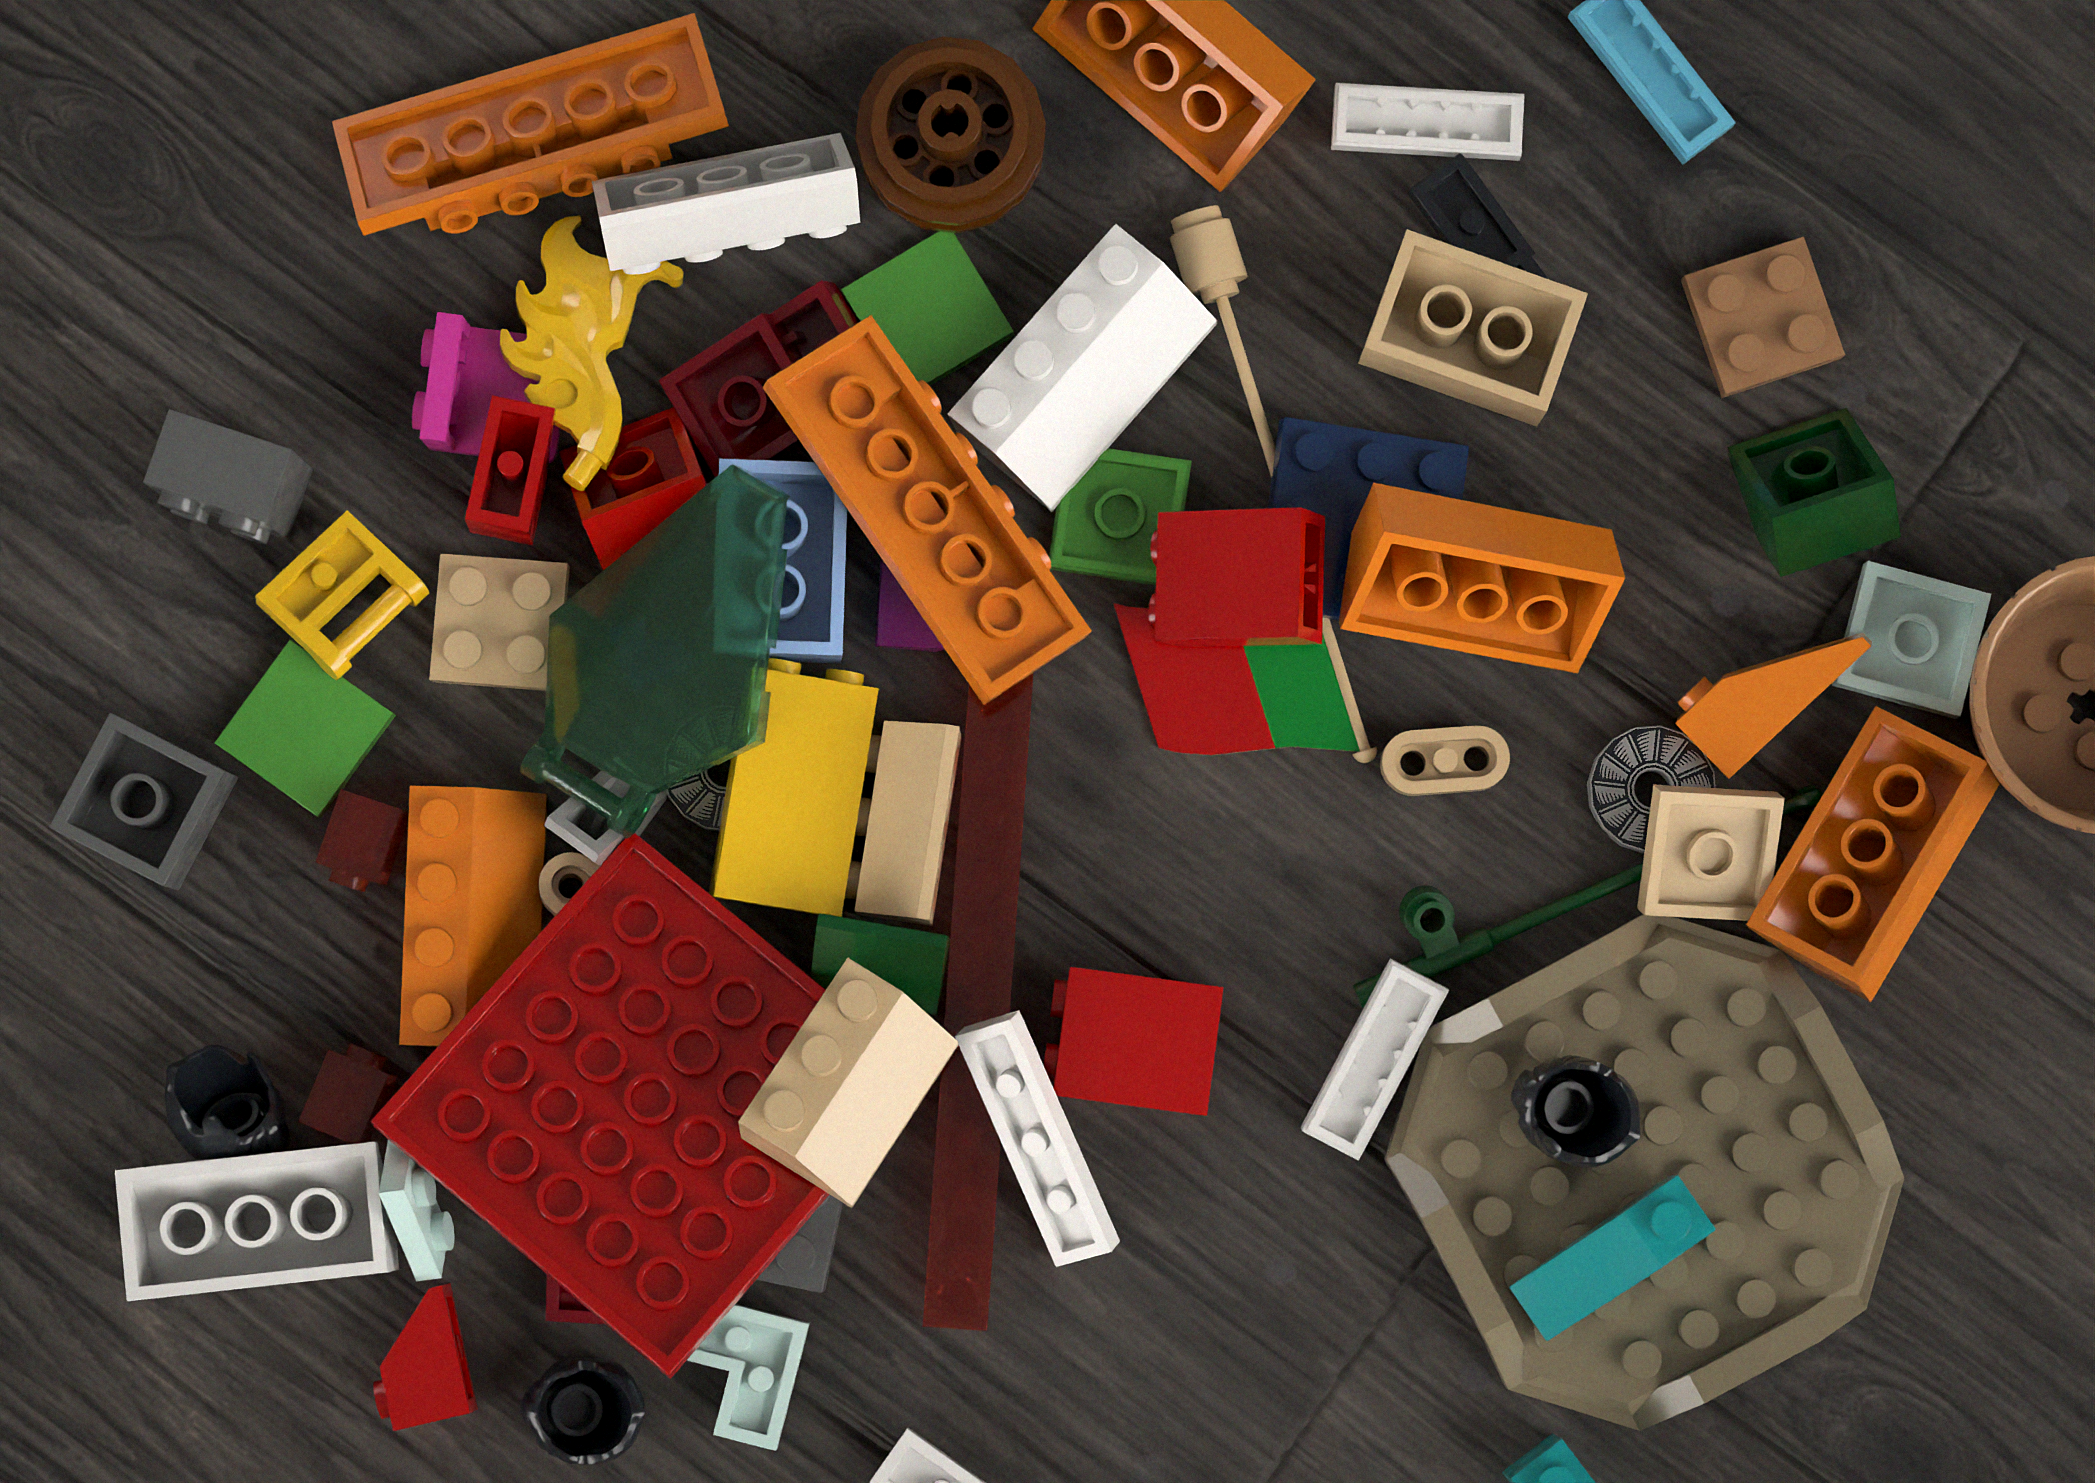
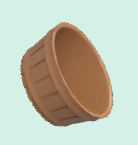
[1969,556,2095,834]

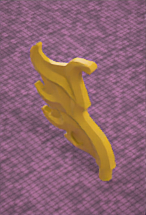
[500,215,684,491]

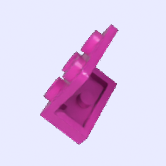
[412,312,561,463]

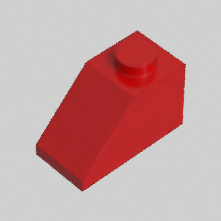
[465,395,556,545]
[373,1283,478,1431]

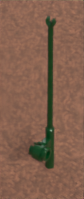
[1352,785,1822,1008]

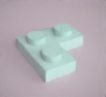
[379,1139,454,1281]
[687,1304,810,1451]

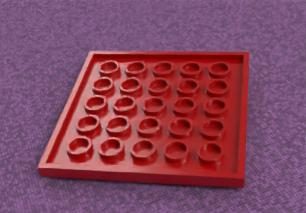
[371,831,829,1379]

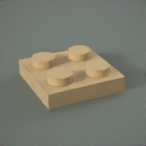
[429,554,570,692]
[1637,785,1785,921]

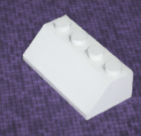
[592,133,860,275]
[948,224,1218,512]
[115,1142,399,1301]

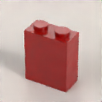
[1149,507,1325,647]
[1044,967,1224,1116]

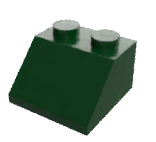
[1727,408,1901,577]
[810,913,950,1016]

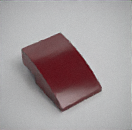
[658,280,859,483]

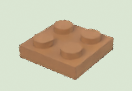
[1681,237,1845,398]

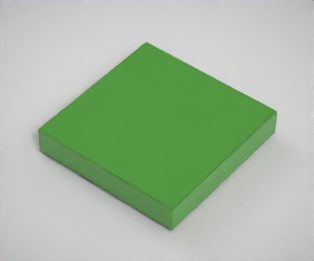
[841,231,1015,386]
[1049,448,1192,585]
[215,640,396,818]

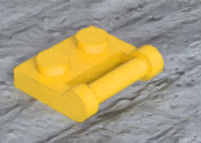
[255,510,429,680]

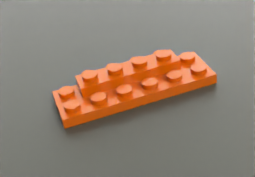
[332,13,729,236]
[763,315,1092,705]

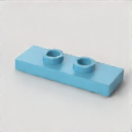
[1568,0,1736,165]

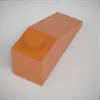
[1675,632,1872,779]

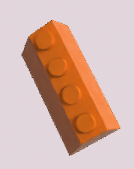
[1032,0,1316,192]
[1339,483,1625,674]
[1746,706,2000,1003]
[399,786,548,1047]

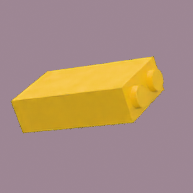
[709,658,879,917]

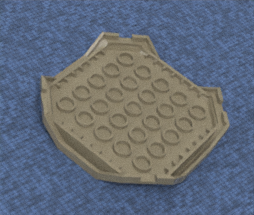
[1384,914,1904,1431]

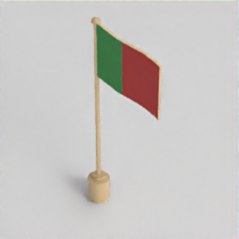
[1113,205,1377,763]

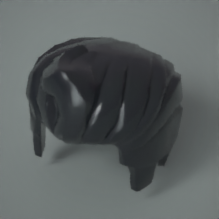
[164,1045,291,1161]
[1511,1055,1641,1168]
[520,1357,645,1465]

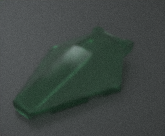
[520,464,791,838]

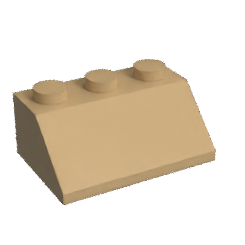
[1358,229,1588,427]
[845,721,961,926]
[738,958,959,1208]

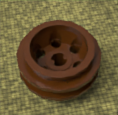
[855,36,1046,233]

